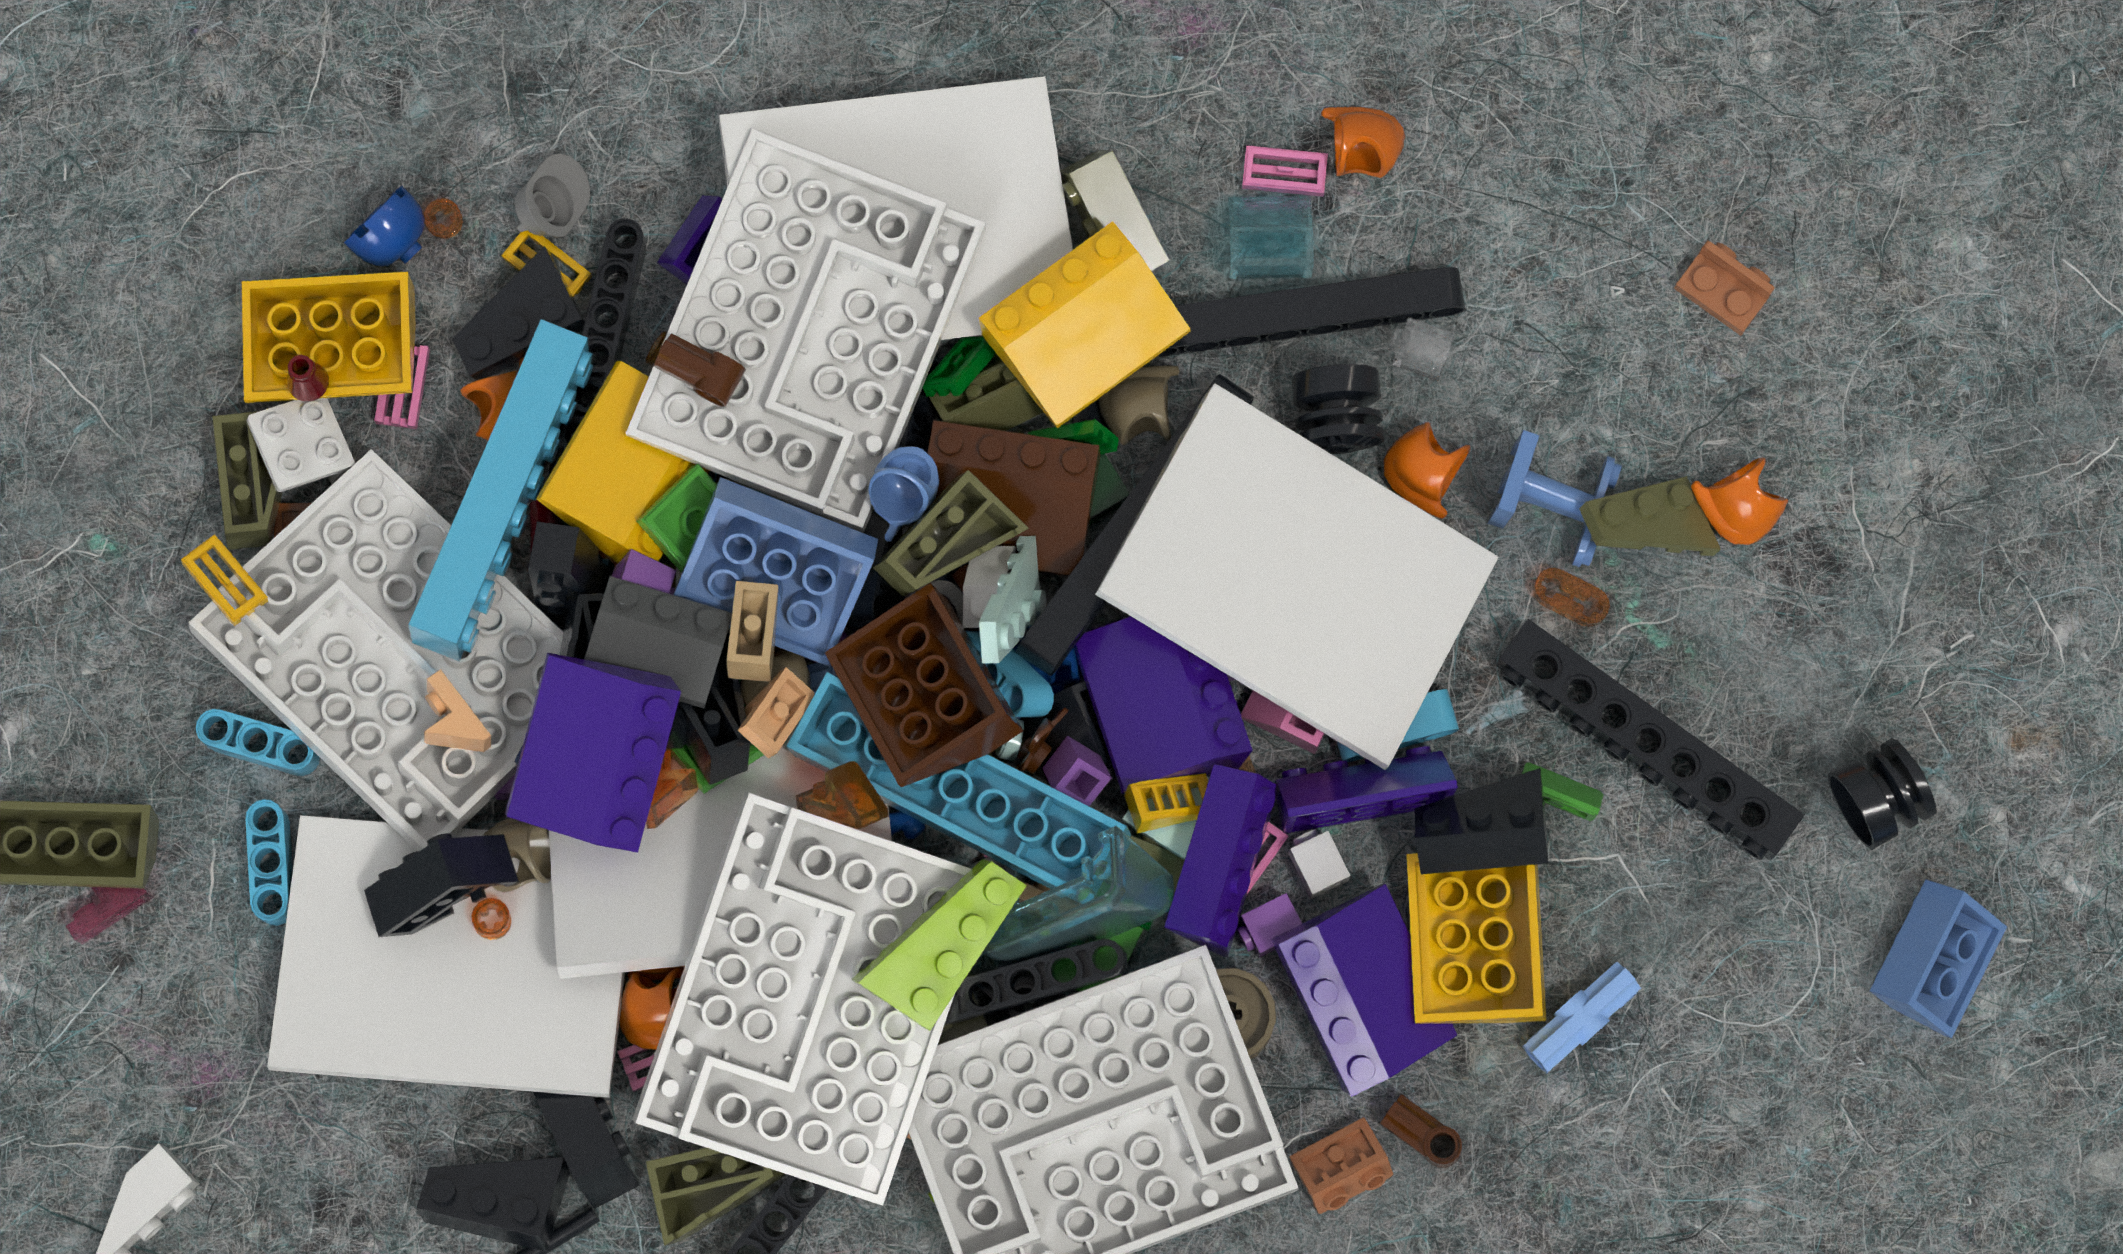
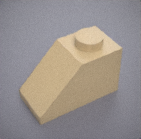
[727,581,779,682]

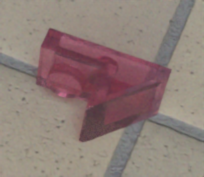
[66,887,154,945]

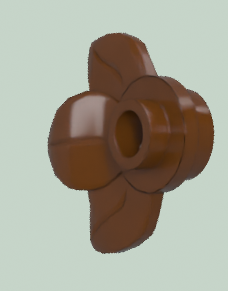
[1016,708,1069,775]

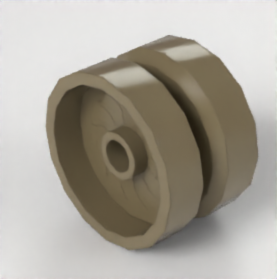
[1216,968,1276,1060]

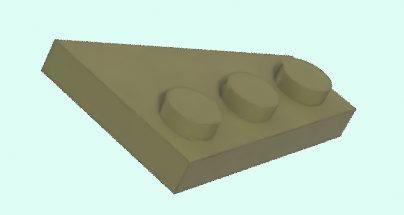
[1579,476,1721,556]

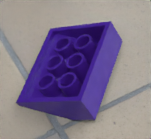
[1074,616,1253,794]
[505,653,681,853]
[1275,746,1458,834]
[1164,764,1276,958]
[1271,883,1457,1097]

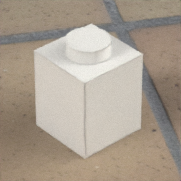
[1288,829,1350,899]

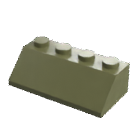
[0,801,159,888]

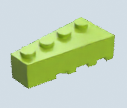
[851,859,1027,1031]

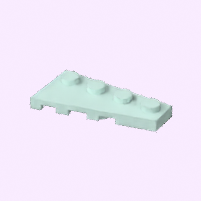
[979,536,1046,663]

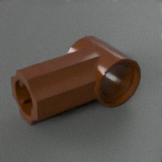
[654,333,746,407]
[1380,1094,1462,1168]

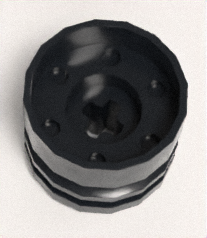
[1292,364,1384,454]
[1828,738,1937,850]

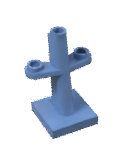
[1487,430,1622,568]

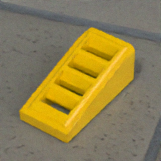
[1124,773,1208,833]

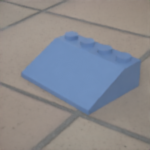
[673,477,878,666]

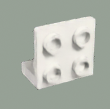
[247,398,355,492]

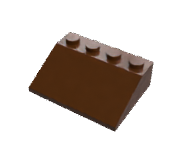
[928,420,1101,577]
[825,582,1024,787]

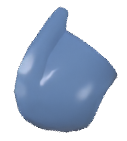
[868,446,939,541]

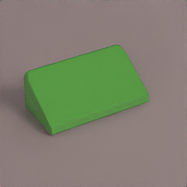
[1521,762,1604,822]

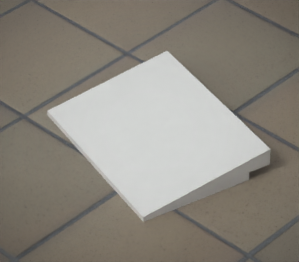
[718,76,1073,340]
[626,129,986,533]
[1095,383,1499,770]
[188,449,563,851]
[549,719,892,979]
[632,792,971,1206]
[267,815,626,1098]
[908,945,1298,1254]

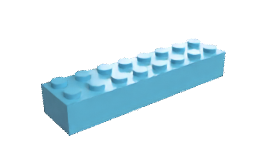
[408,319,593,661]
[786,672,1131,910]

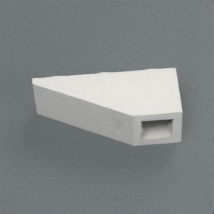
[96,1143,200,1254]

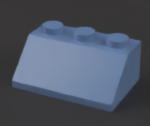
[1870,879,2007,1038]

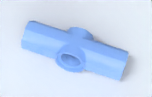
[1522,962,1641,1074]

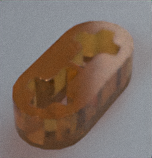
[1533,568,1610,627]

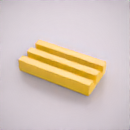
[501,230,592,297]
[181,534,268,627]

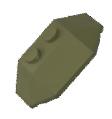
[929,354,1044,431]

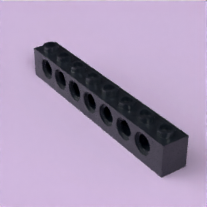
[1496,619,1805,861]

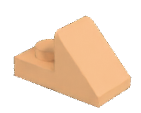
[737,667,815,758]
[424,669,491,752]

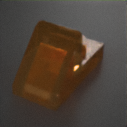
[646,750,698,829]
[796,761,889,829]

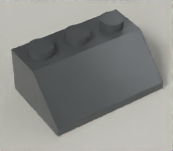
[584,576,732,708]

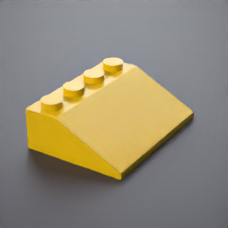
[978,221,1191,428]
[242,272,416,403]
[536,361,710,563]
[1407,853,1546,1024]

